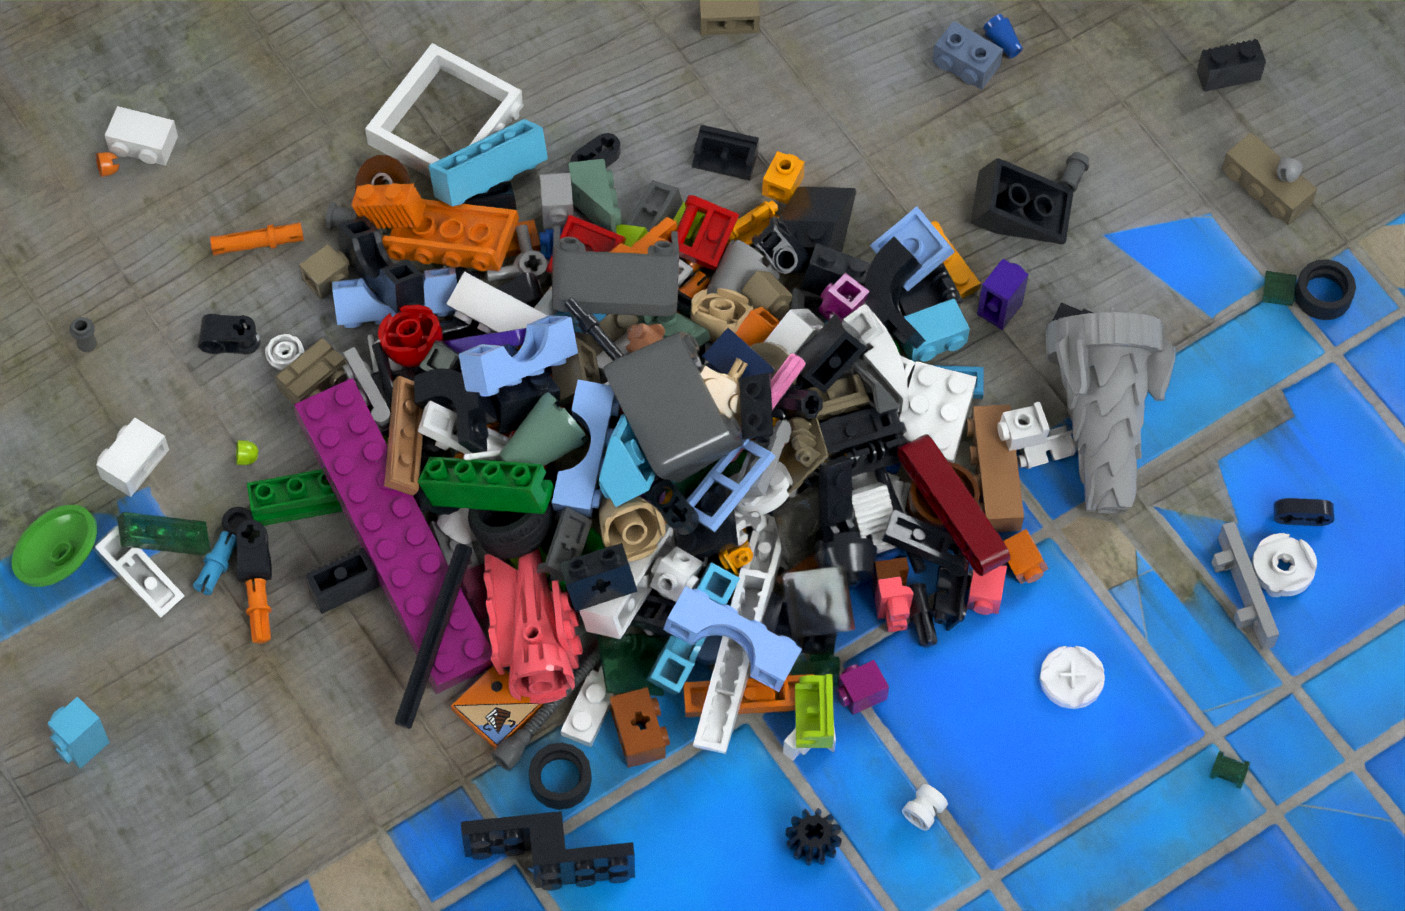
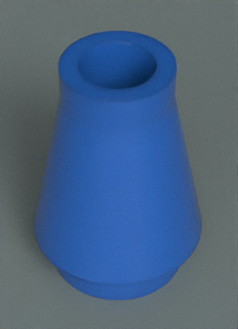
[983,14,1023,59]

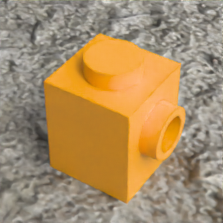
[762,151,805,204]

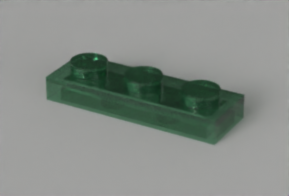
[117,512,211,556]

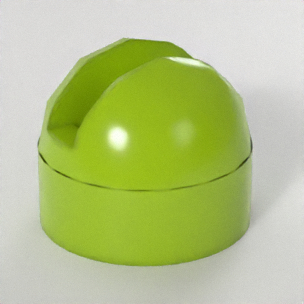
[236,440,259,466]

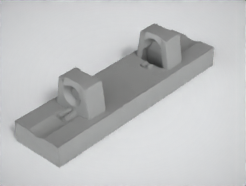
[1211,521,1279,650]

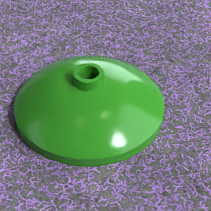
[12,505,97,587]

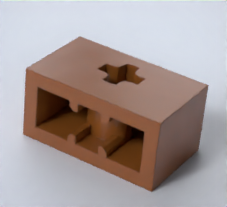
[610,687,670,768]

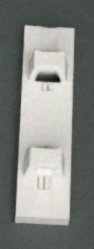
[418,401,509,461]

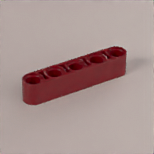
[897,434,1010,576]

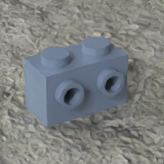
[932,21,1003,90]

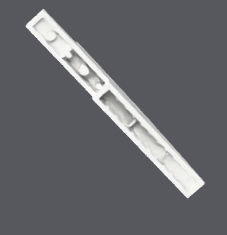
[693,488,799,754]

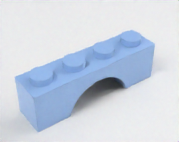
[332,267,457,328]
[458,315,578,396]
[552,380,621,518]
[663,586,802,692]

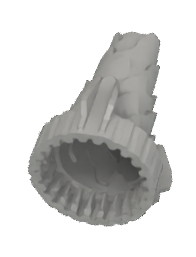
[1046,312,1176,514]

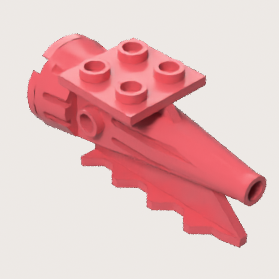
[483,548,583,704]

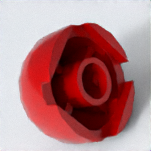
[378,304,443,367]

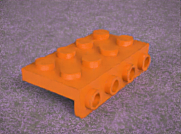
[381,199,520,271]

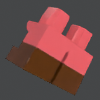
[871,557,914,632]

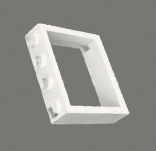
[365,43,524,178]

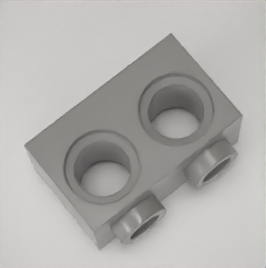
[540,173,573,232]

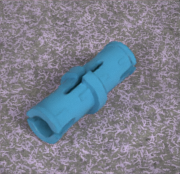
[193,531,237,595]

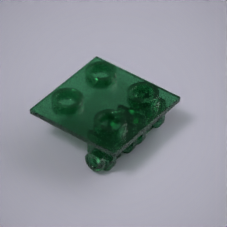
[596,633,666,696]

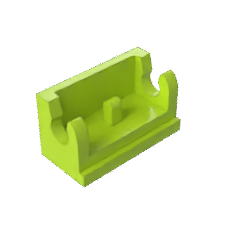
[795,674,834,748]

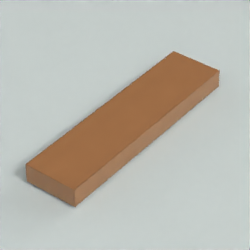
[384,376,424,496]

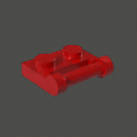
[668,195,739,271]

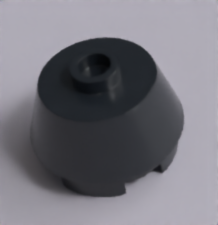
[814,532,878,587]

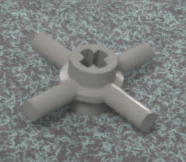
[485,225,550,293]

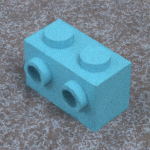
[899,299,970,362]
[47,697,110,769]

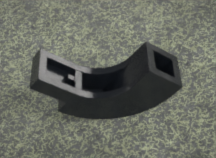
[865,236,926,349]
[414,369,497,453]

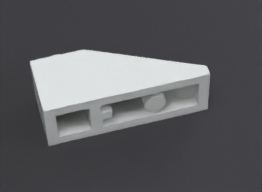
[92,525,184,618]

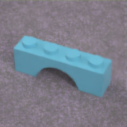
[646,563,740,695]

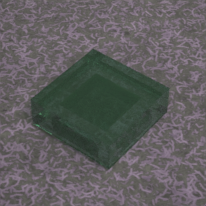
[1262,271,1296,306]

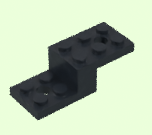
[461,811,635,891]

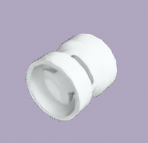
[902,784,948,831]

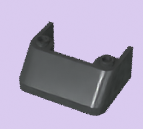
[552,226,679,316]

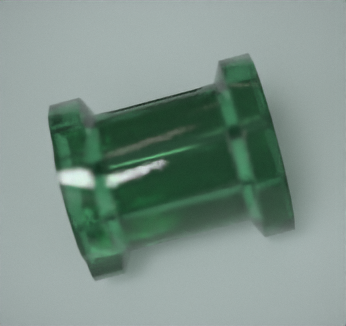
[1209,750,1250,789]

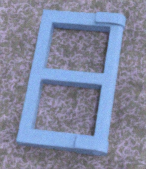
[681,434,776,532]

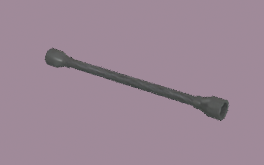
[490,588,660,771]

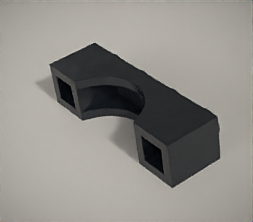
[338,215,425,314]

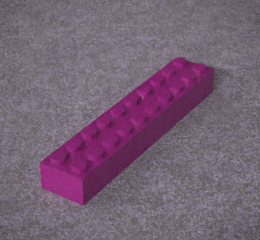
[294,378,493,694]

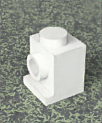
[997,402,1050,451]

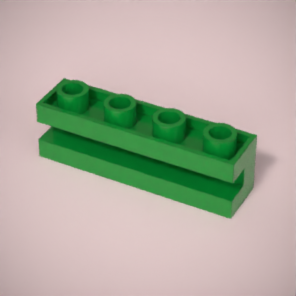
[418,457,555,514]
[247,469,343,526]

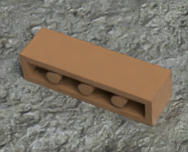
[966,404,1024,532]

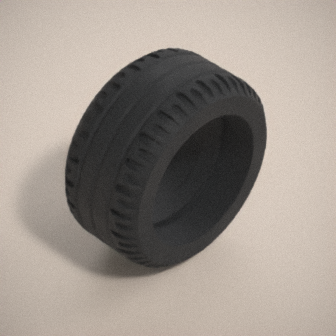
[468,499,556,559]

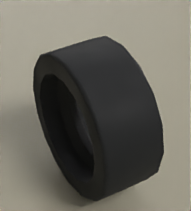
[1294,259,1356,320]
[529,743,592,810]

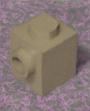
[299,244,350,300]

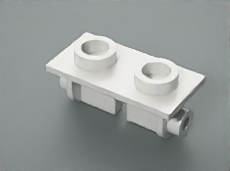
[1017,425,1078,469]

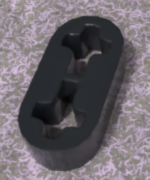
[570,133,621,168]
[1274,498,1334,526]

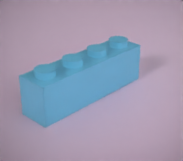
[428,119,548,206]

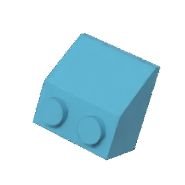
[599,414,656,507]

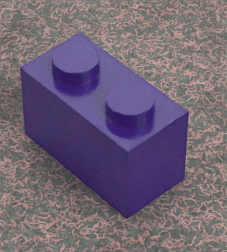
[977,259,1029,330]

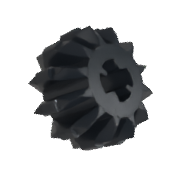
[785,808,842,866]

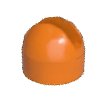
[96,152,120,177]

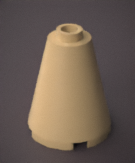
[598,489,666,562]

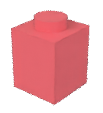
[967,565,1007,615]

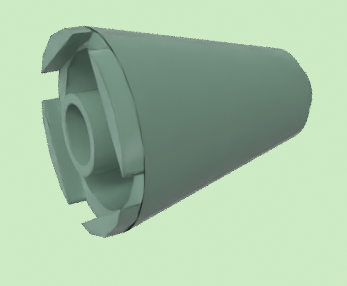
[498,392,589,466]

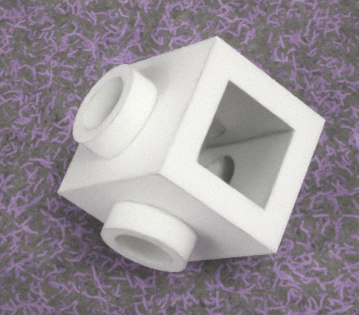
[650,546,704,602]

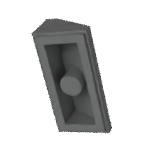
[851,362,900,413]

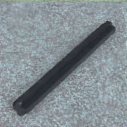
[395,544,472,729]

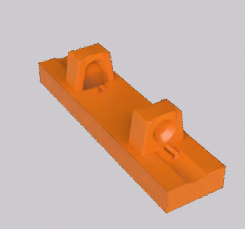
[683,674,814,718]

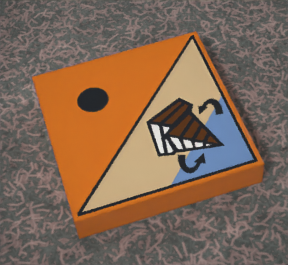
[451,665,543,749]

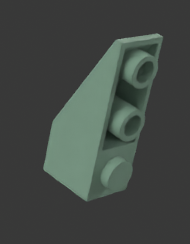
[568,159,621,233]

